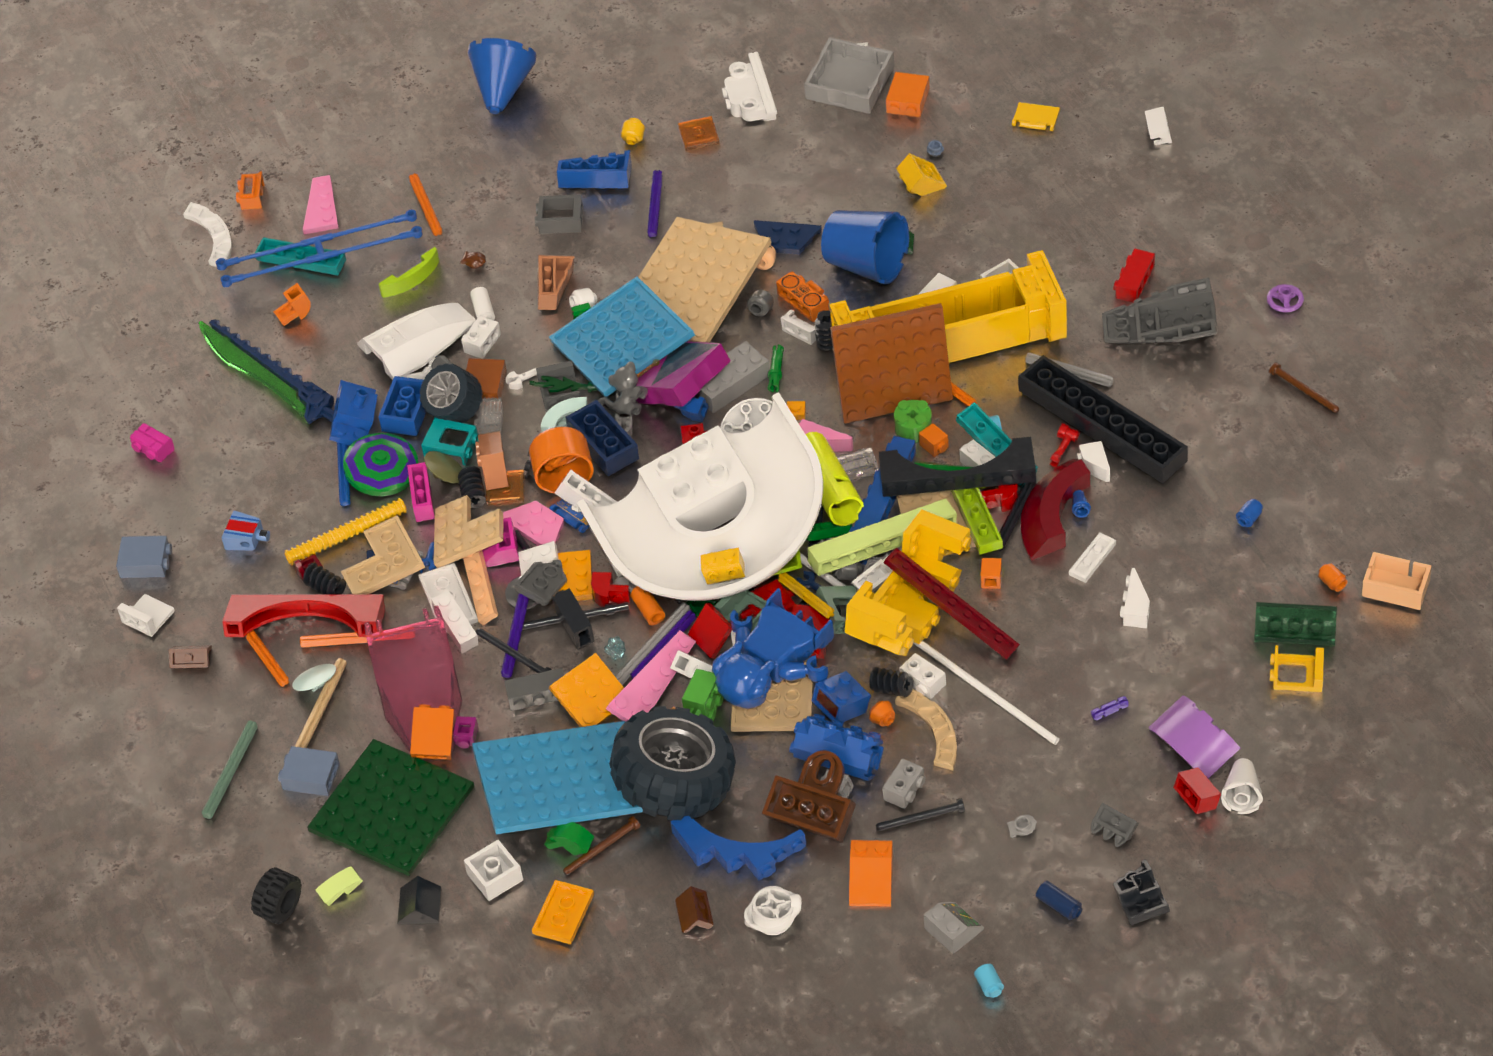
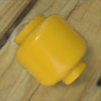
[621,118,645,145]

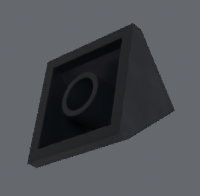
[397,876,442,925]

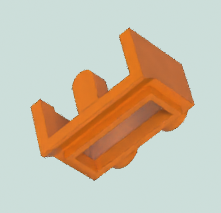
[236,171,265,210]

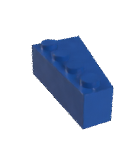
[557,150,632,189]

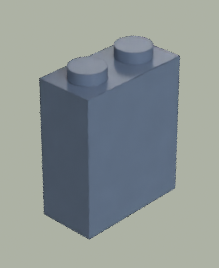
[116,536,172,578]
[278,746,340,796]

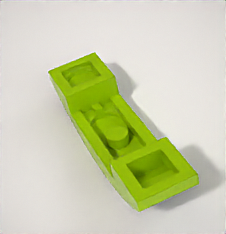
[379,247,439,298]

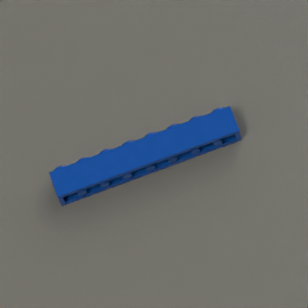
[849,436,916,565]

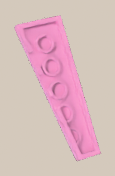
[606,631,696,722]

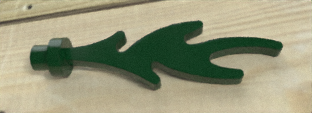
[529,376,597,393]

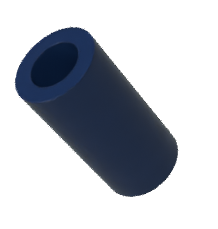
[1036,880,1082,920]

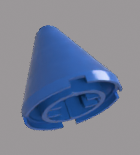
[468,38,537,114]

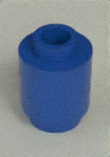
[1236,499,1263,527]

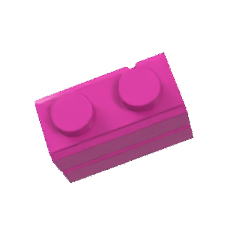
[130,423,174,462]

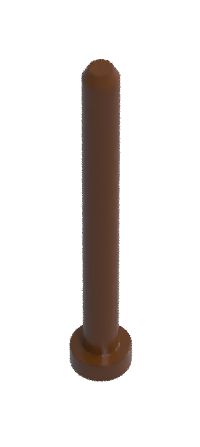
[1269,362,1339,413]
[563,816,641,875]

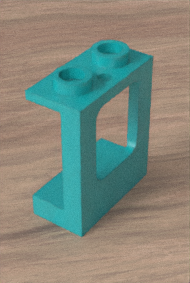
[421,418,479,465]

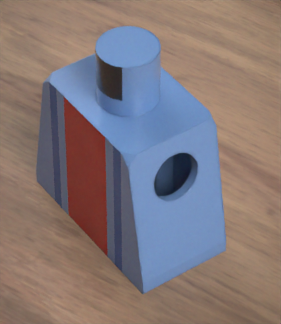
[221,511,270,551]

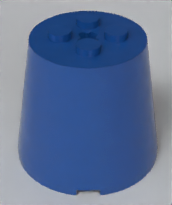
[821,210,909,284]

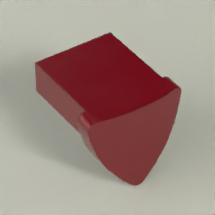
[293,554,323,581]

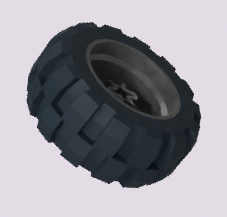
[609,706,736,820]

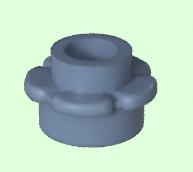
[927,140,944,156]

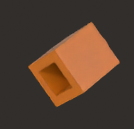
[919,423,949,458]
[981,558,1002,589]

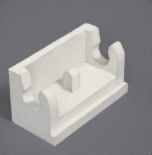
[1145,106,1172,145]
[781,310,816,345]

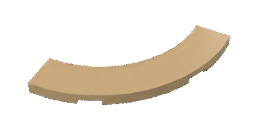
[895,689,957,770]

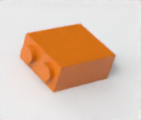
[886,72,930,117]
[410,704,455,760]

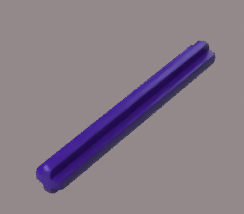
[647,170,663,237]
[501,593,529,678]
[630,610,696,679]

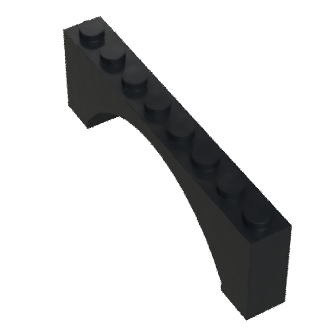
[879,437,1036,497]

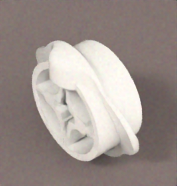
[744,886,802,935]

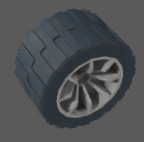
[420,363,483,423]

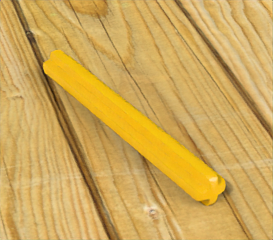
[778,572,834,619]

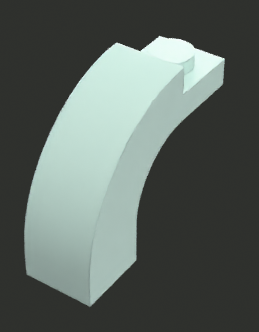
[541,397,588,432]

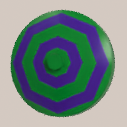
[343,433,418,496]

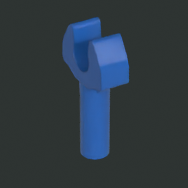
[419,542,437,574]

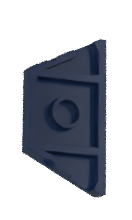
[754,220,822,255]

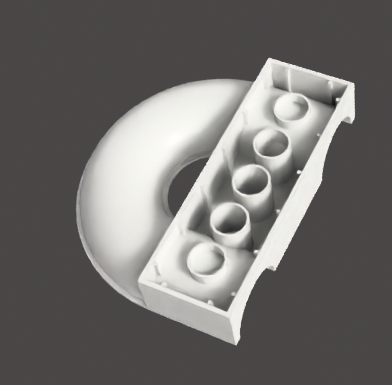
[577,392,823,601]

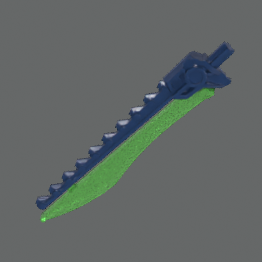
[198,319,334,424]

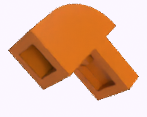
[273,283,311,326]

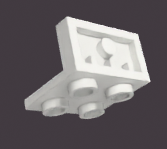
[117,594,175,637]

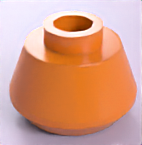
[869,700,895,727]

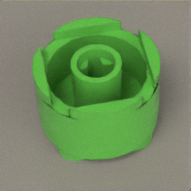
[894,400,932,443]

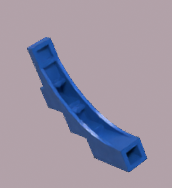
[670,816,806,881]

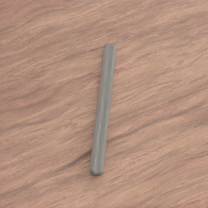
[615,603,690,685]

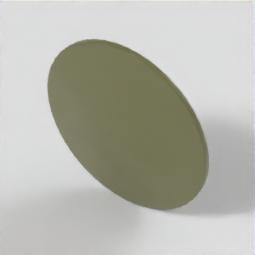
[424,451,462,483]

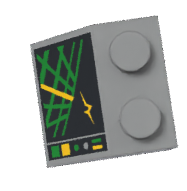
[924,902,984,954]

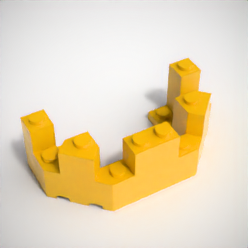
[845,509,971,656]

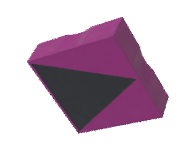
[636,341,731,406]

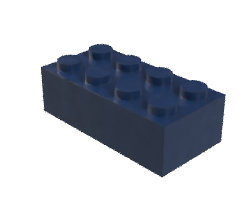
[565,400,639,476]

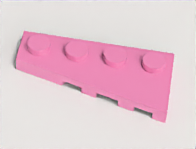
[303,175,338,235]

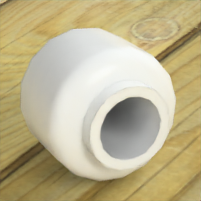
[569,288,597,307]

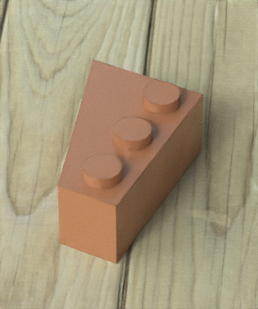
[537,255,574,310]

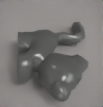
[598,361,648,415]

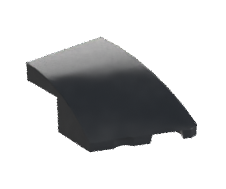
[1113,859,1170,925]

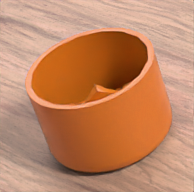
[529,427,594,493]

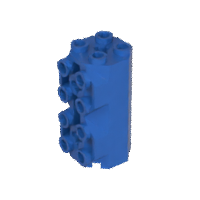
[789,714,884,781]

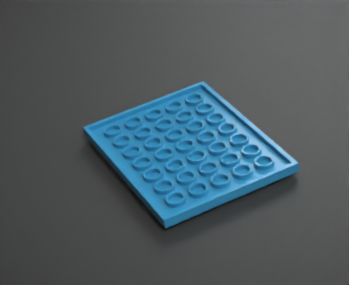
[472,721,643,834]

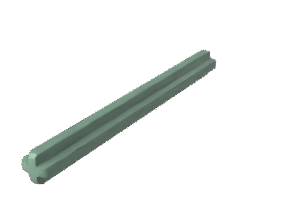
[202,720,258,819]

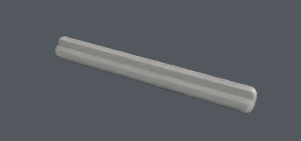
[1025,352,1113,387]

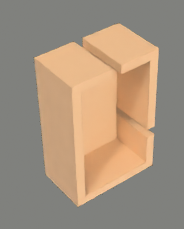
[1362,552,1431,610]

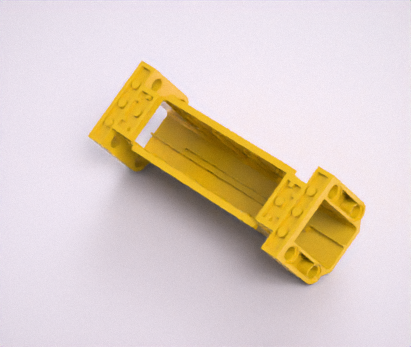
[829,250,1067,363]

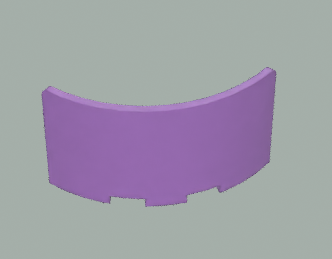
[1149,695,1240,778]

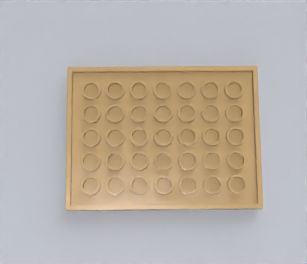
[638,217,772,343]

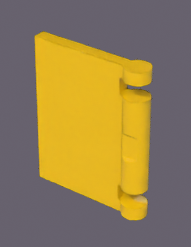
[1012,102,1060,131]

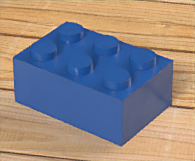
[379,376,426,436]

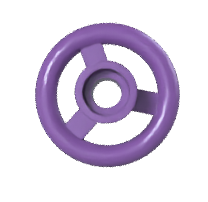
[1267,284,1304,313]

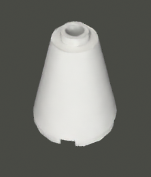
[1221,758,1263,814]

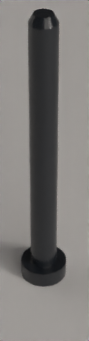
[476,628,552,673]
[876,798,965,831]

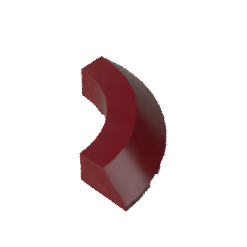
[1021,459,1090,561]

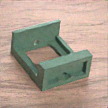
[815,586,856,634]
[714,590,767,632]

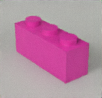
[407,462,435,522]

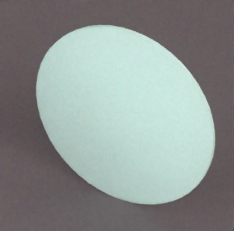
[292,664,336,692]

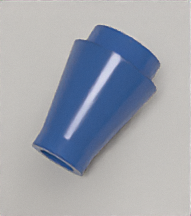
[1072,490,1091,518]

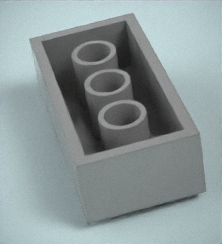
[694,341,770,414]

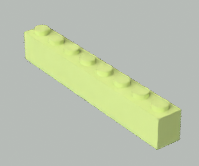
[808,498,957,576]

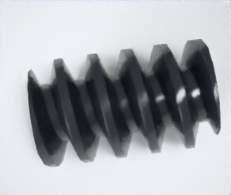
[815,310,833,351]
[458,466,486,509]
[303,562,346,594]
[869,667,914,697]

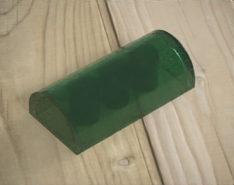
[1254,602,1337,647]

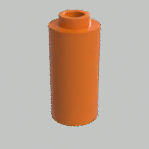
[630,586,665,625]

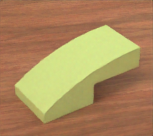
[315,866,363,906]

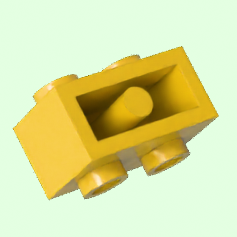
[701,547,745,585]

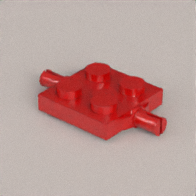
[739,579,796,620]

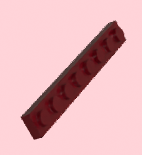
[883,548,1020,660]

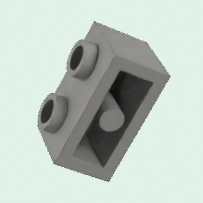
[882,758,926,809]

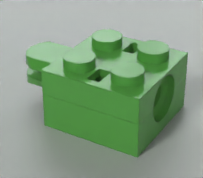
[682,668,723,721]

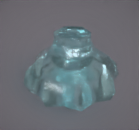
[604,636,626,661]

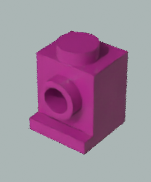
[453,716,479,749]

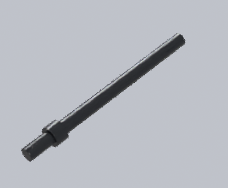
[522,602,629,630]

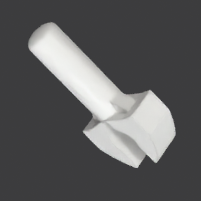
[506,368,537,390]

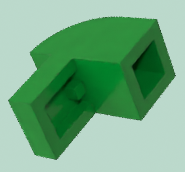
[544,822,594,855]

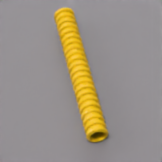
[285,498,407,566]

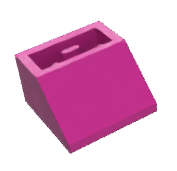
[482,517,519,568]

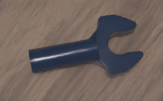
[797,571,821,592]

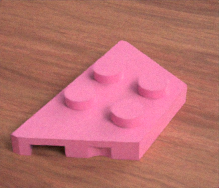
[503,501,564,546]

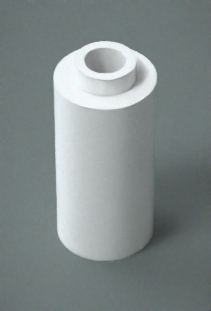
[470,287,495,320]

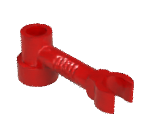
[1049,423,1080,467]

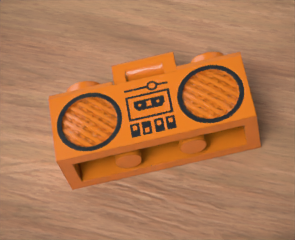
[776,271,829,323]

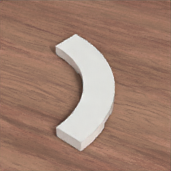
[183,202,232,267]

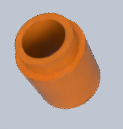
[1318,563,1348,592]

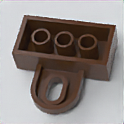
[762,750,856,843]

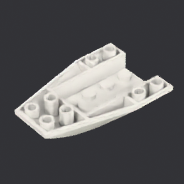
[357,303,476,380]

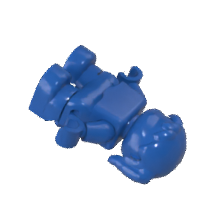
[712,588,834,709]

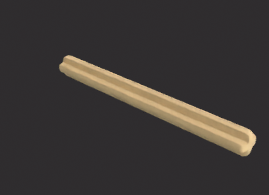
[295,658,347,748]

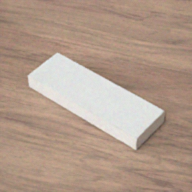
[1069,532,1116,583]

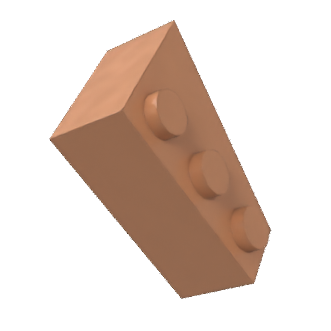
[475,431,509,490]

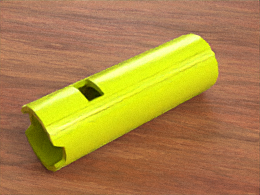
[805,432,864,526]

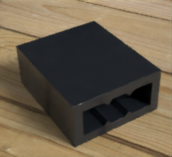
[552,588,595,650]

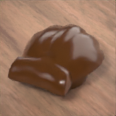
[460,251,486,269]

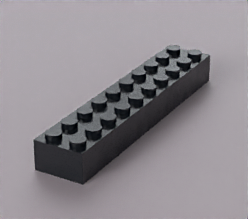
[1018,355,1188,483]

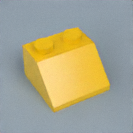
[896,153,947,196]

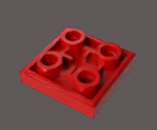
[688,603,732,658]

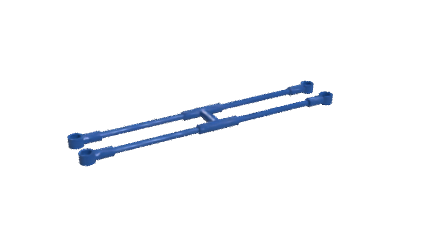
[216,209,423,287]

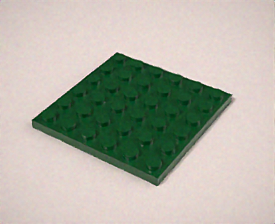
[307,739,475,876]

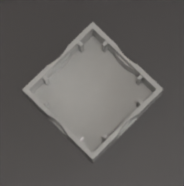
[804,37,895,114]

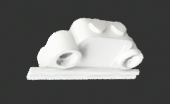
[722,52,777,121]

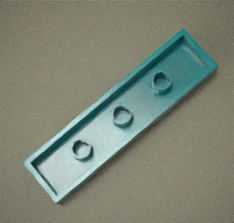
[255,237,346,276]
[956,402,1038,486]

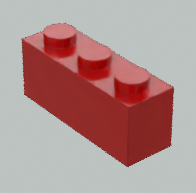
[1113,248,1155,303]

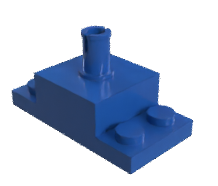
[329,380,378,446]

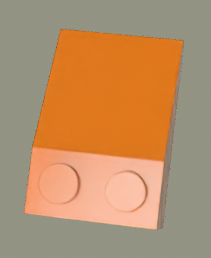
[849,840,893,907]

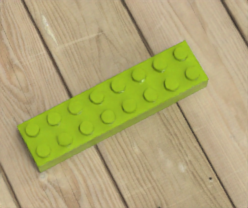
[951,488,1003,555]

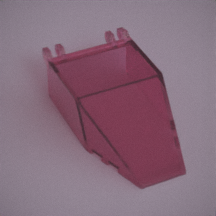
[365,605,463,752]

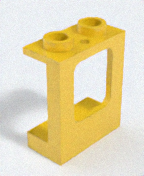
[1270,645,1324,692]

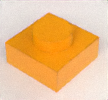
[787,401,806,420]

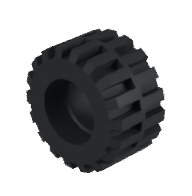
[251,867,302,925]

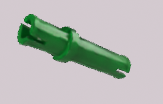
[767,344,784,392]

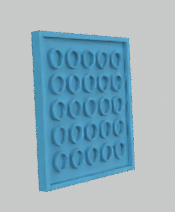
[549,276,695,397]

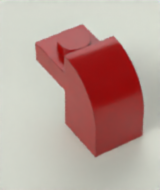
[980,484,1018,513]
[591,572,631,607]

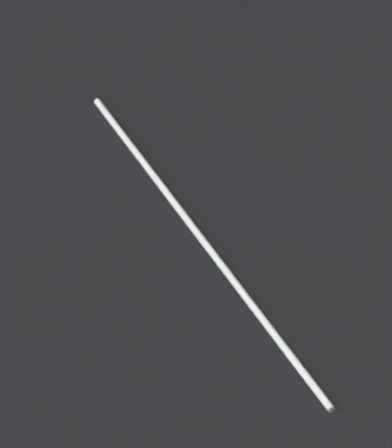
[800,553,1059,745]

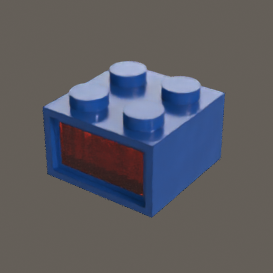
[811,671,871,722]

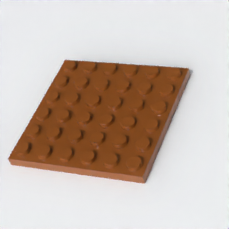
[830,303,953,424]

